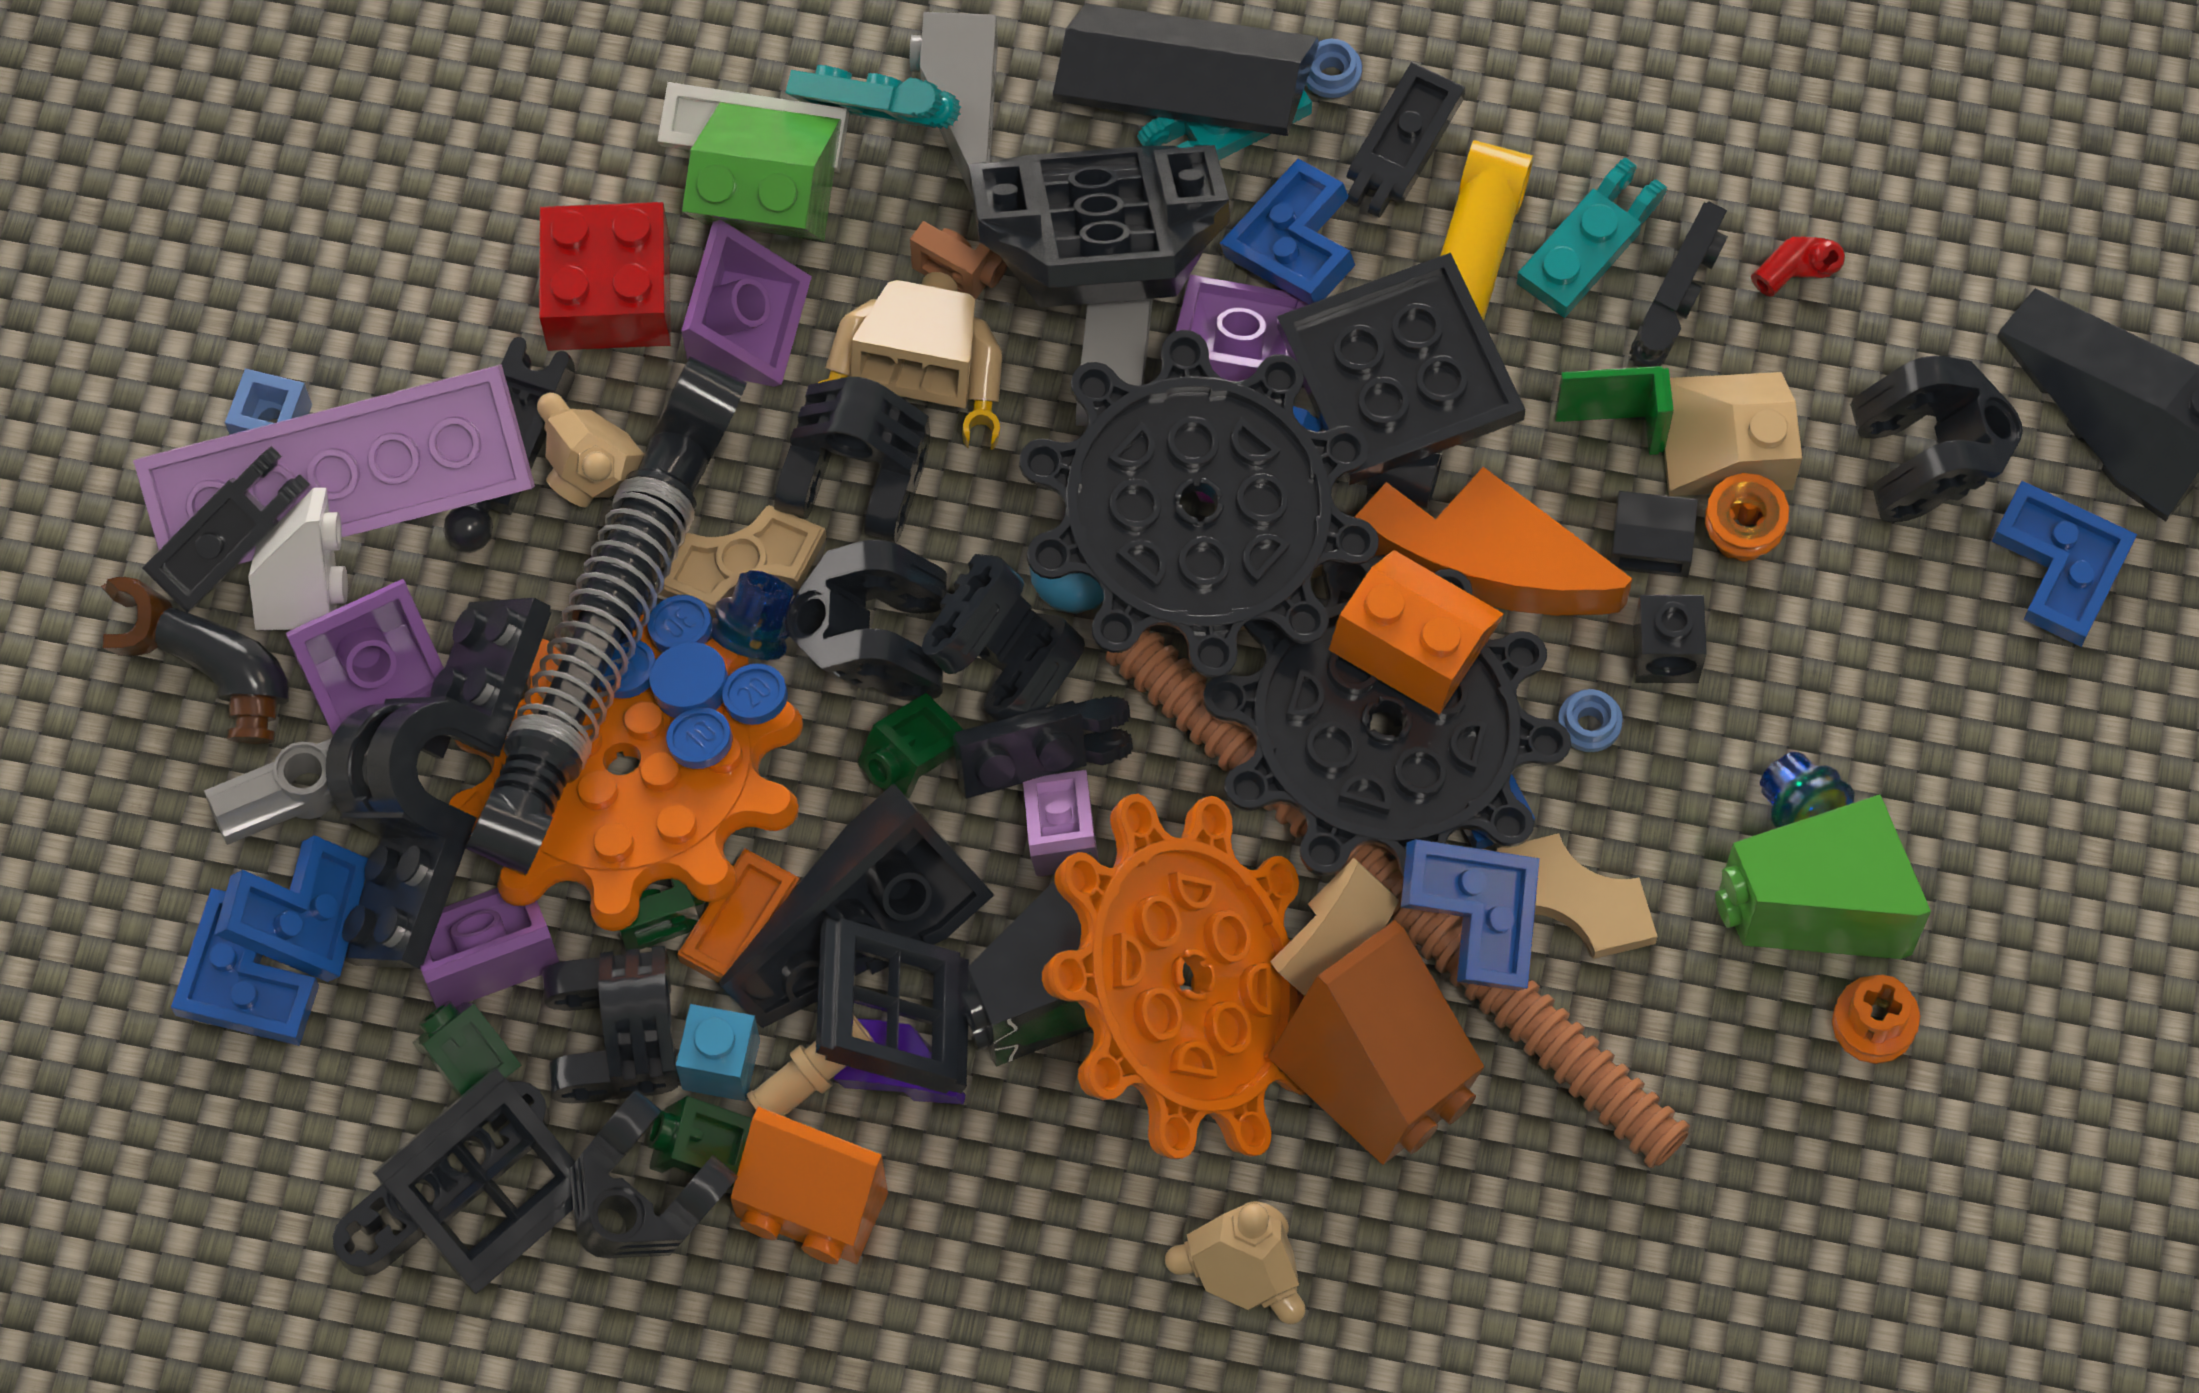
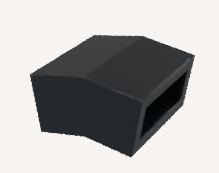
[1610,491,1698,578]

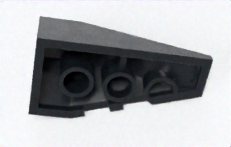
[1997,288,2199,522]

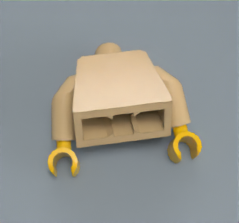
[818,272,1002,450]

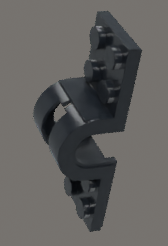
[326,598,552,968]

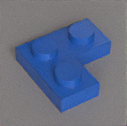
[1220,158,1355,304]
[1992,481,2137,647]
[215,835,368,982]
[1401,839,1540,991]
[171,888,319,1046]

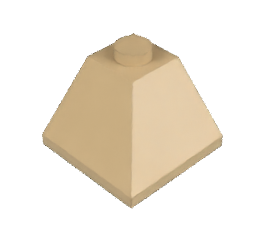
[1664,372,1802,496]

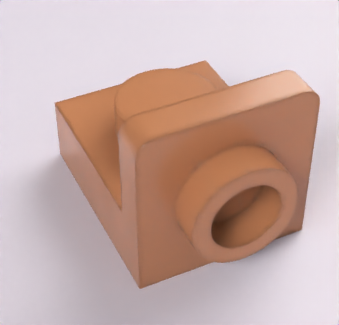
[910,221,1008,300]

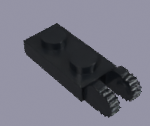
[1629,201,1728,367]
[142,446,310,612]
[953,695,1133,799]

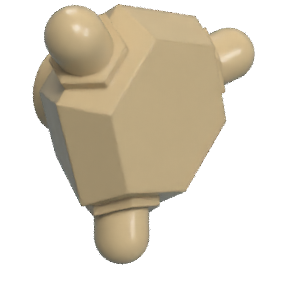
[537,393,645,508]
[1165,1201,1305,1324]

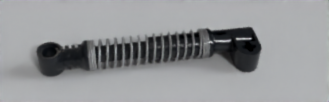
[465,356,747,876]

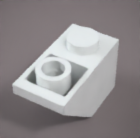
[248,488,348,630]

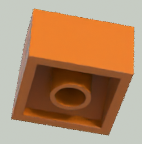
[1329,550,1504,715]
[731,1107,888,1264]

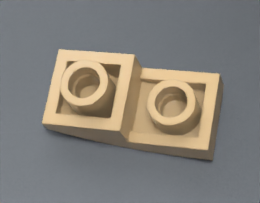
[1270,858,1399,996]

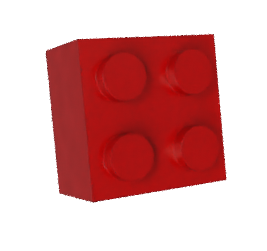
[539,202,671,351]

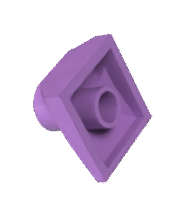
[1176,275,1309,382]

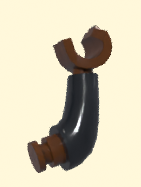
[101,577,289,744]

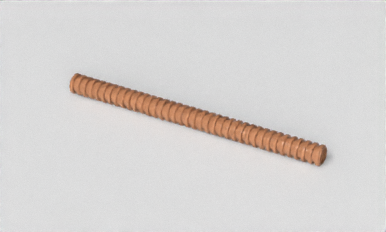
[1106,627,1690,1168]

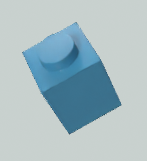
[676,1004,760,1102]

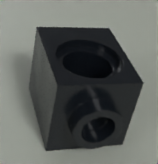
[1633,595,1707,683]

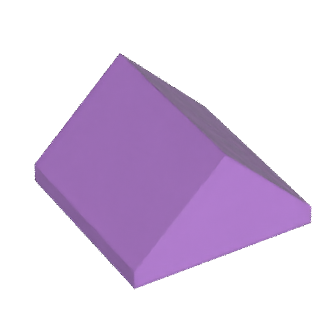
[682,220,812,387]
[286,579,444,735]
[420,888,559,1008]

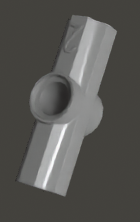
[204,738,369,845]

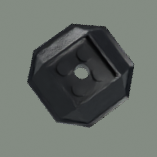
[969,145,1230,308]

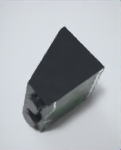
[961,852,1093,1067]

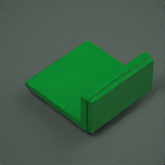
[1554,366,1674,455]

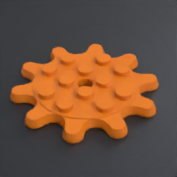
[449,614,803,931]
[1042,794,1307,1160]

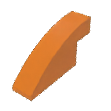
[1354,467,1632,616]

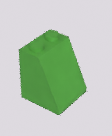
[682,102,842,241]
[1715,794,1931,959]

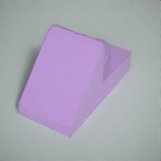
[1023,770,1099,876]

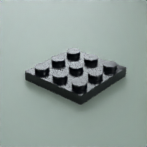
[1277,252,1526,485]

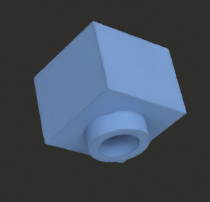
[225,368,312,435]

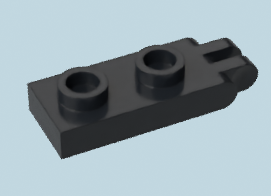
[1346,62,1465,218]

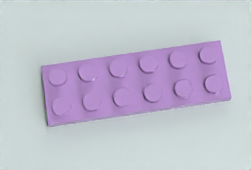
[133,364,535,564]

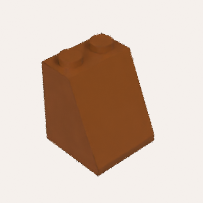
[1268,920,1484,1165]

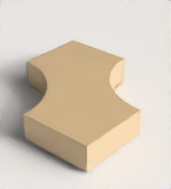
[657,505,827,618]
[1496,833,1658,959]

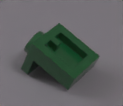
[858,693,964,799]
[619,878,706,950]
[413,1001,522,1097]
[647,1096,752,1187]

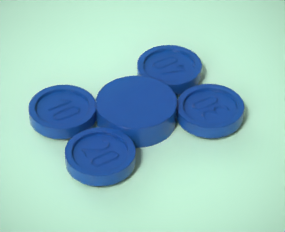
[599,595,788,769]

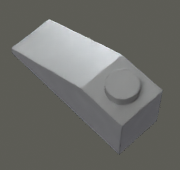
[909,12,998,196]

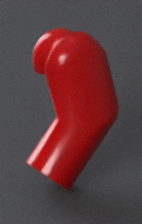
[1751,237,1845,297]

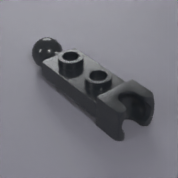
[443,337,575,553]

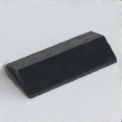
[1053,3,1319,136]

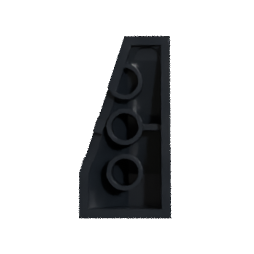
[719,783,994,1028]

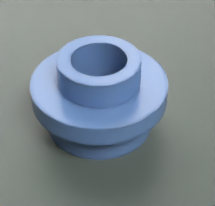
[1305,38,1362,98]
[1558,689,1623,752]

